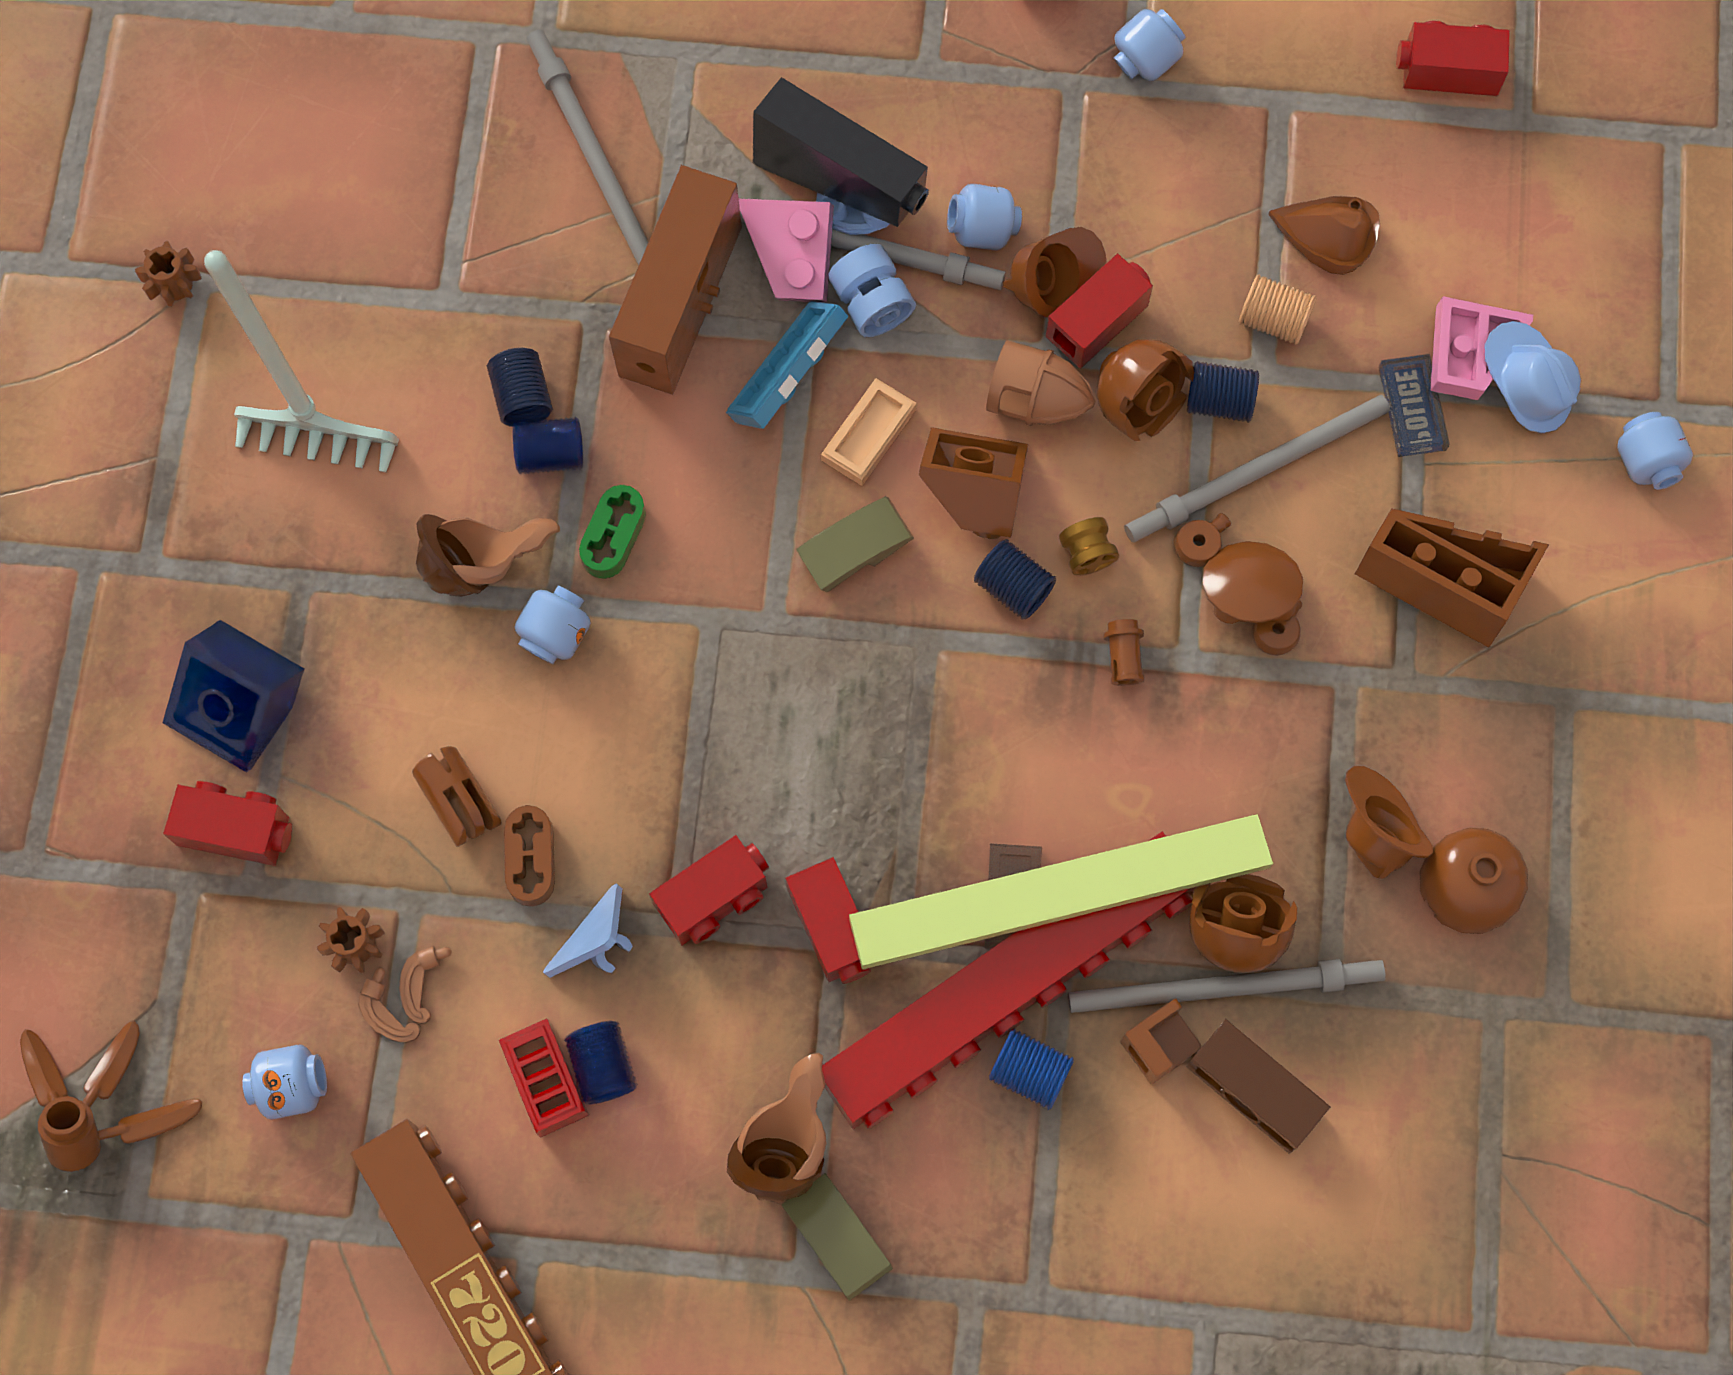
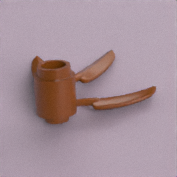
[20,1020,202,1171]

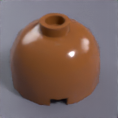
[1097,339,1194,441]
[1420,828,1528,934]
[1189,874,1298,973]

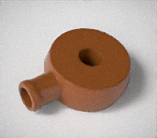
[1174,513,1231,567]
[1253,600,1302,656]

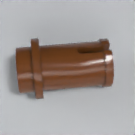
[1103,619,1144,686]

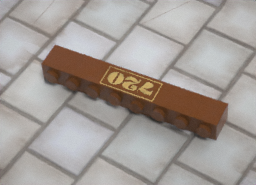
[350,1119,569,1375]

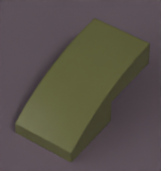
[796,496,914,592]
[782,1173,893,1301]

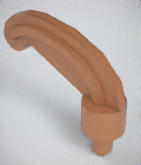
[399,946,452,1024]
[358,967,420,1042]

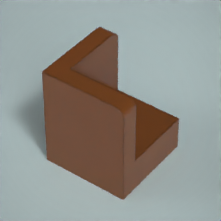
[1120,998,1201,1085]

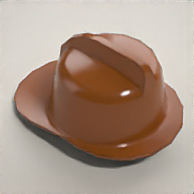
[1002,227,1107,318]
[1345,766,1433,879]

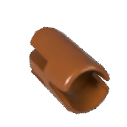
[412,746,502,847]

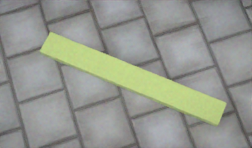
[849,814,1273,970]

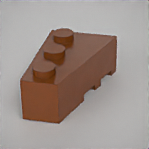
[1355,508,1549,648]

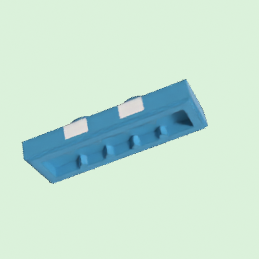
[726,301,849,429]

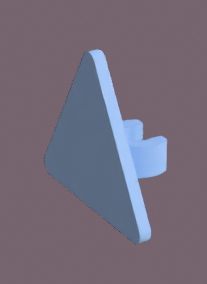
[543,884,633,978]

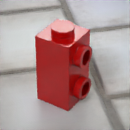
[1396,20,1510,96]
[1046,253,1153,369]
[163,781,292,866]
[649,835,769,946]
[785,857,871,984]

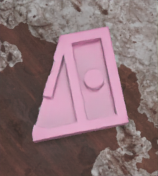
[739,199,834,303]
[1430,296,1533,400]

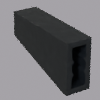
[753,77,929,227]

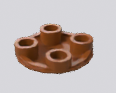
[1202,541,1303,624]

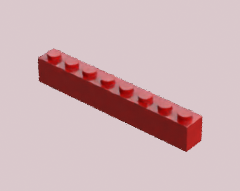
[822,831,1196,1129]

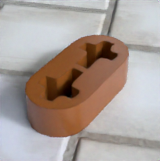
[504,805,555,907]

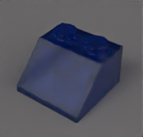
[162,620,305,773]

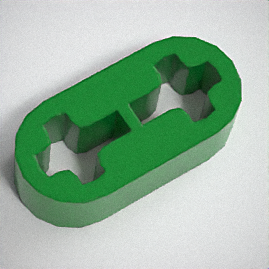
[579,485,646,579]

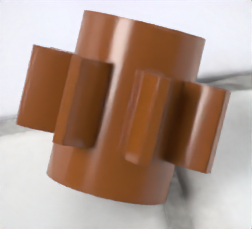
[135,241,202,306]
[317,907,385,973]

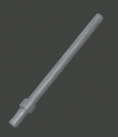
[527,30,648,265]
[740,211,1006,290]
[1124,395,1390,543]
[1068,959,1385,1013]

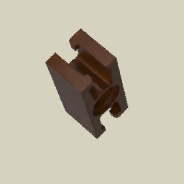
[1186,1019,1331,1154]

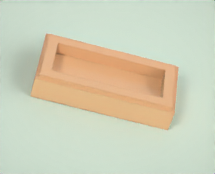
[821,378,917,486]

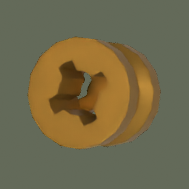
[1059,517,1119,575]

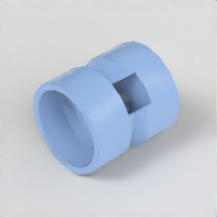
[828,244,916,337]

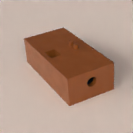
[609,165,742,395]

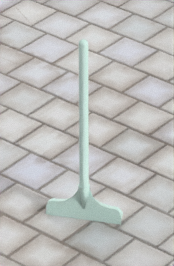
[204,250,399,472]

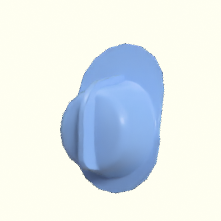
[1485,321,1581,433]

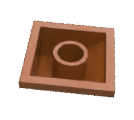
[919,427,1028,539]

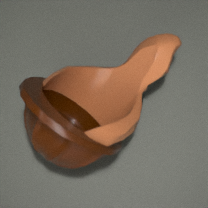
[416,514,560,597]
[727,1053,826,1204]

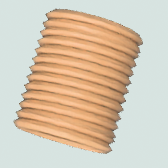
[1238,274,1316,345]

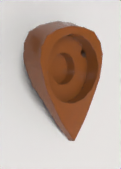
[1268,196,1380,275]

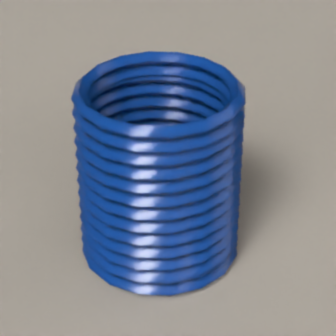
[989,1029,1074,1110]

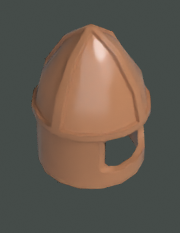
[986,340,1096,426]

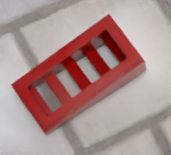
[499,1018,589,1138]

